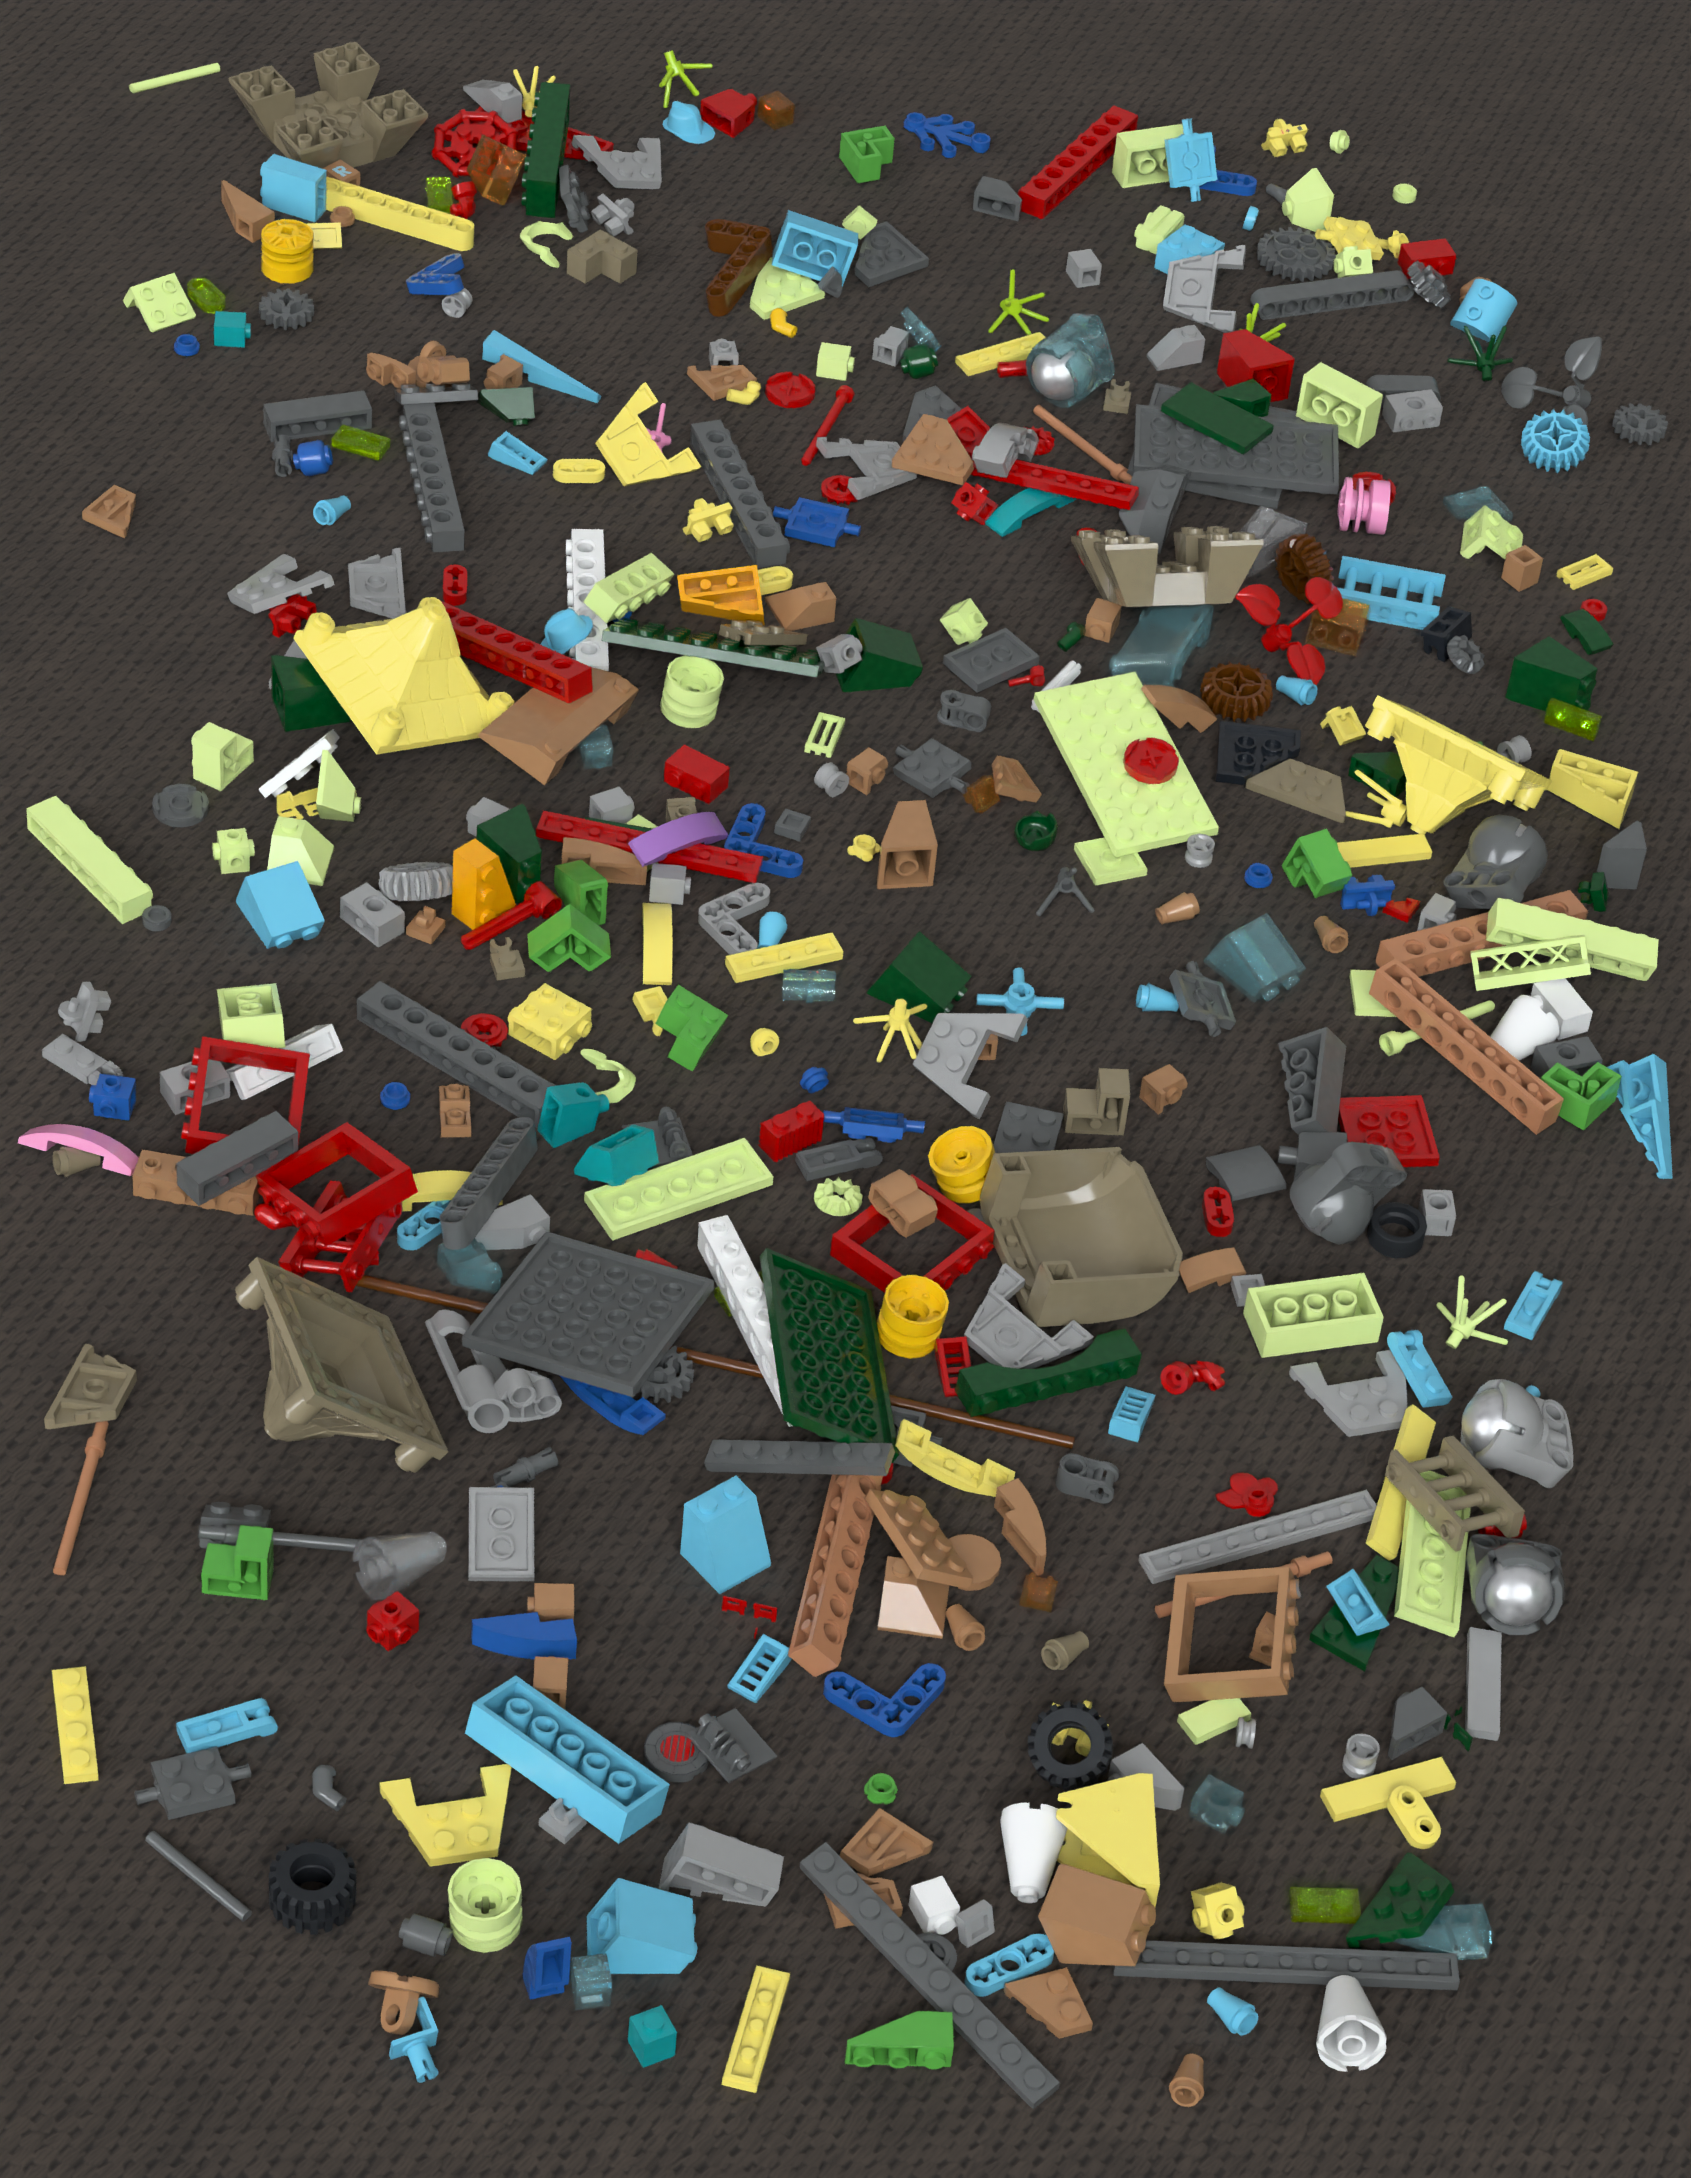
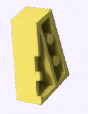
[1547,749,1638,829]

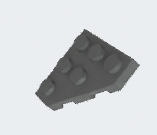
[855,221,929,287]
[902,385,961,443]

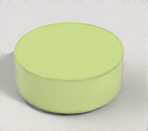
[1392,184,1417,204]

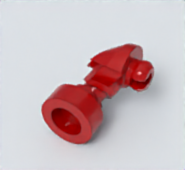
[450,181,477,219]
[1161,1361,1226,1395]

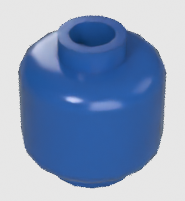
[293,440,333,476]

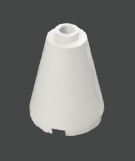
[1490,995,1560,1061]
[1000,1803,1068,1903]
[1316,1975,1387,2072]

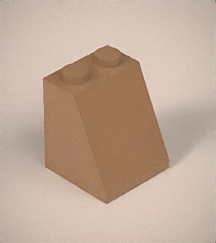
[876,800,938,889]
[1038,1864,1156,1966]

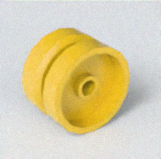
[928,1126,995,1203]

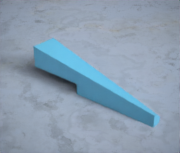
[482,330,601,403]
[1607,1054,1673,1179]

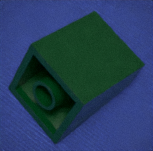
[836,618,923,692]
[1505,636,1598,719]
[271,655,350,732]
[476,804,542,904]
[866,931,972,1023]

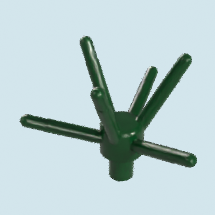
[1447,326,1513,381]

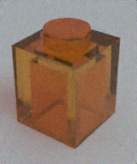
[758,91,795,130]

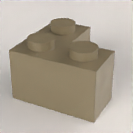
[567,230,638,283]
[1063,1068,1130,1135]

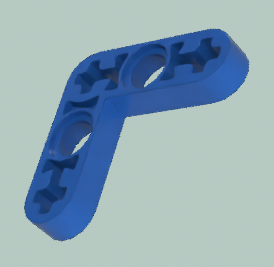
[1199,144,1257,196]
[406,253,465,295]
[724,803,803,878]
[823,1663,946,1737]

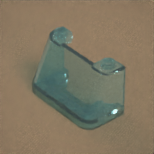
[1109,604,1214,687]

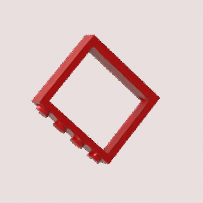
[181,1036,310,1154]
[256,1122,418,1247]
[830,1174,995,1293]

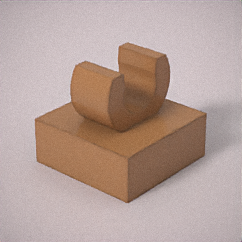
[406,906,445,944]

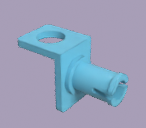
[389,1996,439,2083]

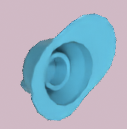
[662,101,715,144]
[540,608,593,654]

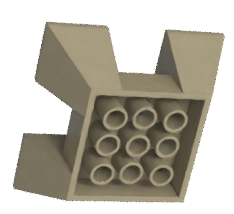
[229,42,428,169]
[1071,526,1264,607]

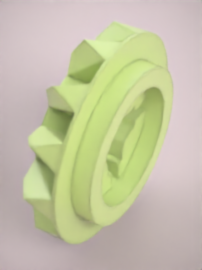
[814,1176,863,1216]

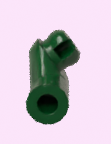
[1057,622,1086,652]

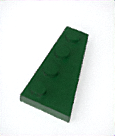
[1309,1555,1399,1672]

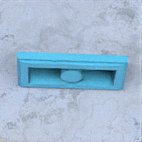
[1326,1569,1390,1636]

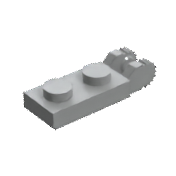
[42,1034,123,1085]

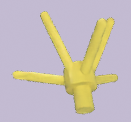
[513,66,556,117]
[853,999,927,1062]

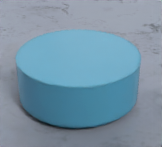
[1242,206,1259,231]

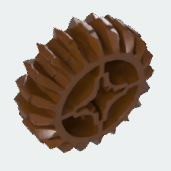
[1274,533,1334,604]
[1200,661,1273,723]

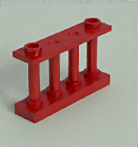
[278,1181,403,1292]

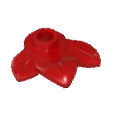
[1216,1473,1278,1517]

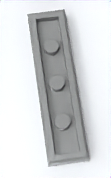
[1465,1627,1502,1741]

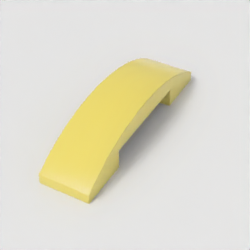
[642,903,673,985]
[402,1170,503,1212]
[895,1419,1015,1497]

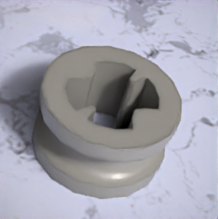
[1235,1717,1256,1749]

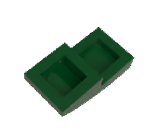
[1560,609,1614,655]

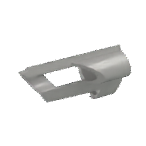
[425,1309,562,1433]

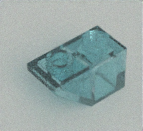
[437,1238,503,1294]

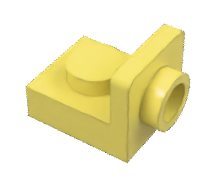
[1320,706,1366,746]

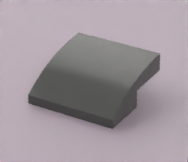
[1206,1145,1286,1201]

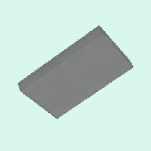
[468,1487,534,1581]

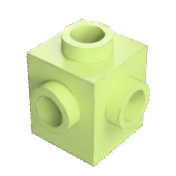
[1334,246,1373,278]
[940,598,988,645]
[212,828,255,874]

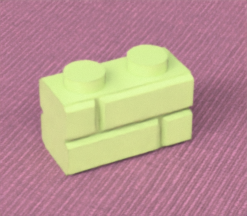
[1134,205,1185,254]

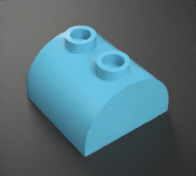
[1450,279,1518,344]

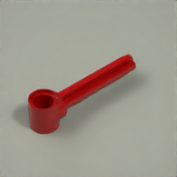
[461,881,562,950]

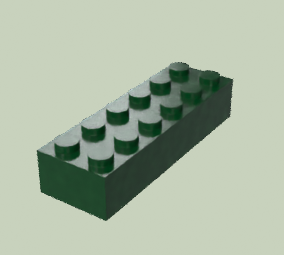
[522,82,570,218]

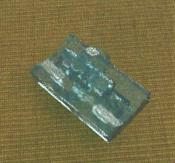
[782,969,836,1003]

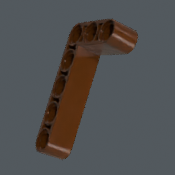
[705,219,773,317]

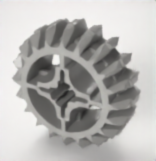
[379,862,453,901]

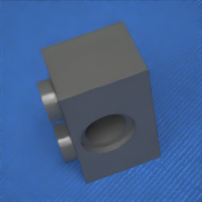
[1531,1036,1603,1079]

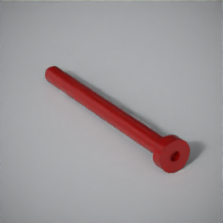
[801,385,855,466]

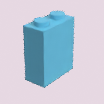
[260,154,327,222]

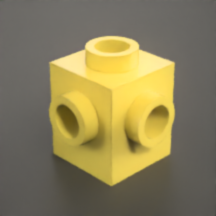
[1191,1882,1244,1939]

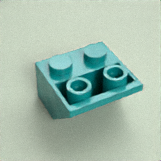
[574,1124,659,1186]

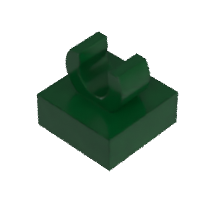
[1578,872,1609,912]

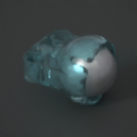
[1026,313,1115,408]

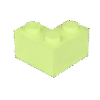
[191,722,254,791]

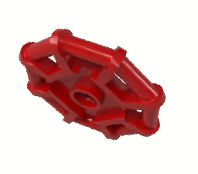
[431,109,519,179]

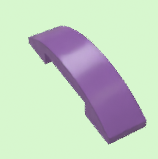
[628,812,729,867]

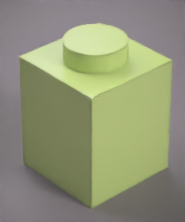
[816,342,855,381]

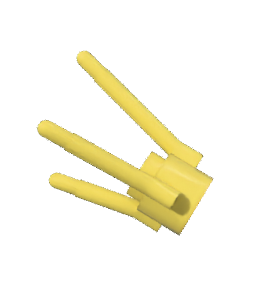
[1346,770,1407,828]

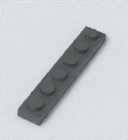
[704,1440,895,1476]

